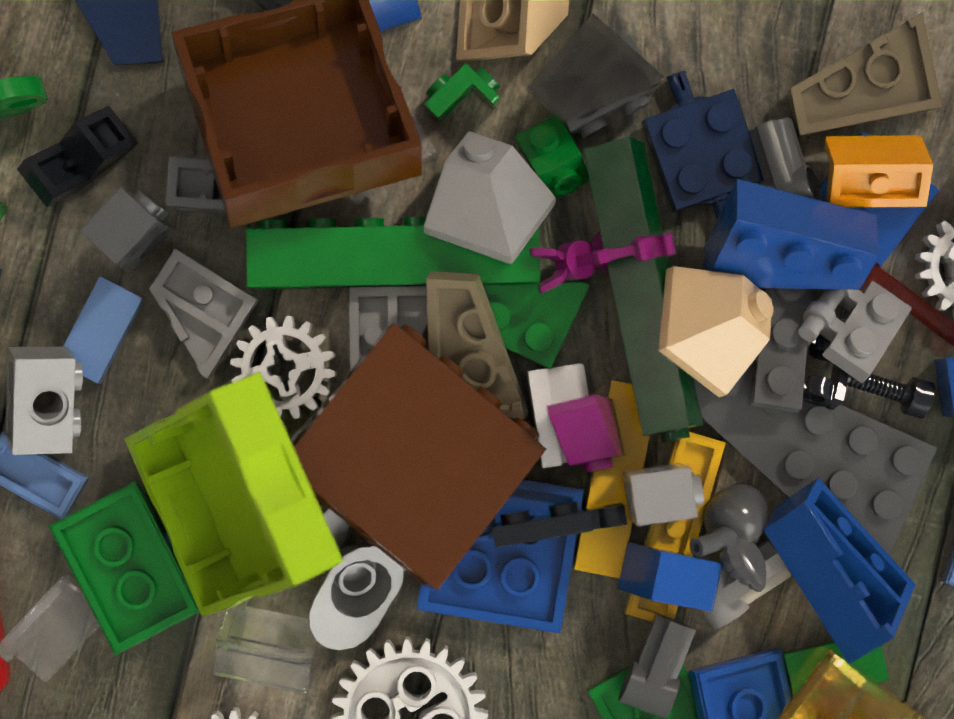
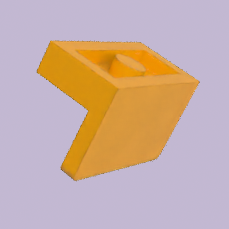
[825,135,933,207]

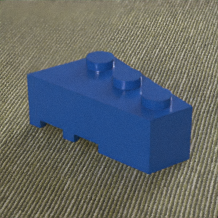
[704,179,880,290]
[763,478,916,664]

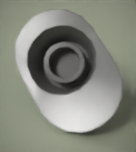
[308,541,404,650]

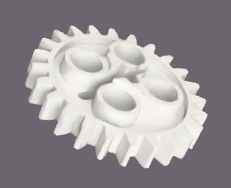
[330,636,488,719]

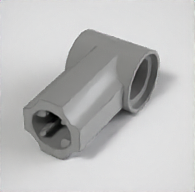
[701,540,791,630]

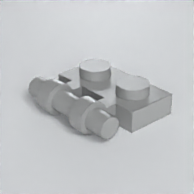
[798,280,912,383]

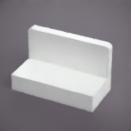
[527,364,589,468]

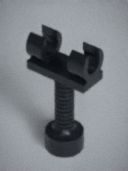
[803,334,935,419]

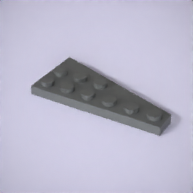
[694,364,937,556]

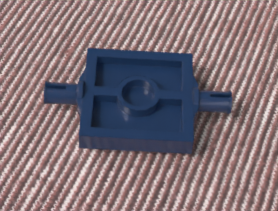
[641,71,764,219]

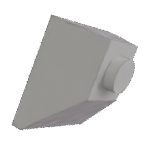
[423,131,556,265]

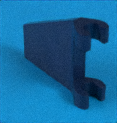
[75,0,163,65]

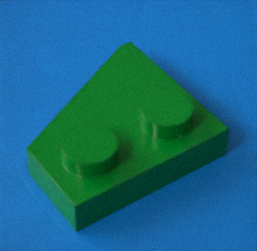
[483,282,590,369]

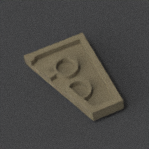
[787,12,942,138]
[426,271,529,420]

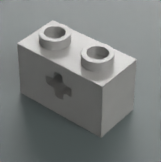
[622,463,704,526]

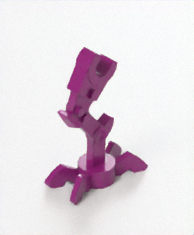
[529,231,676,294]

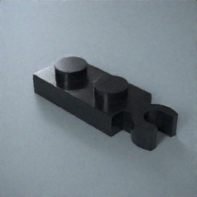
[492,501,627,548]

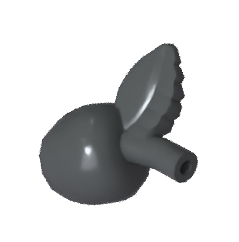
[690,483,768,592]

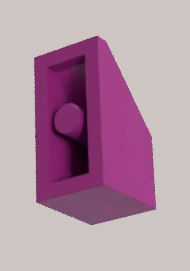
[547,395,625,473]

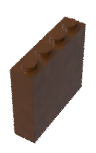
[292,323,546,591]

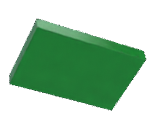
[48,480,200,655]

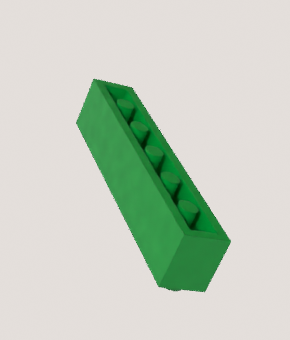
[246,217,540,290]

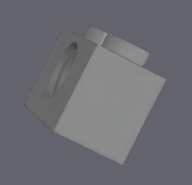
[5,347,83,455]

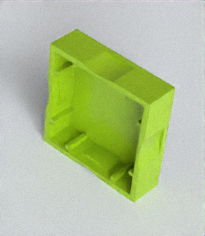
[124,372,343,617]

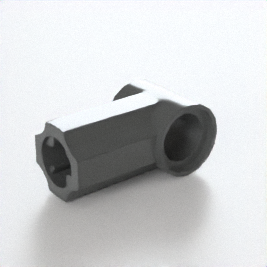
[749,117,822,201]
[618,613,696,719]

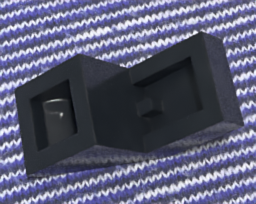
[17,106,138,207]

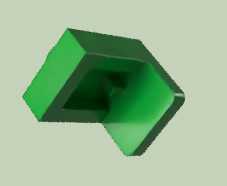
[424,63,500,124]
[514,114,589,198]

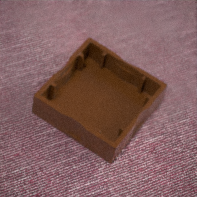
[172,0,422,228]

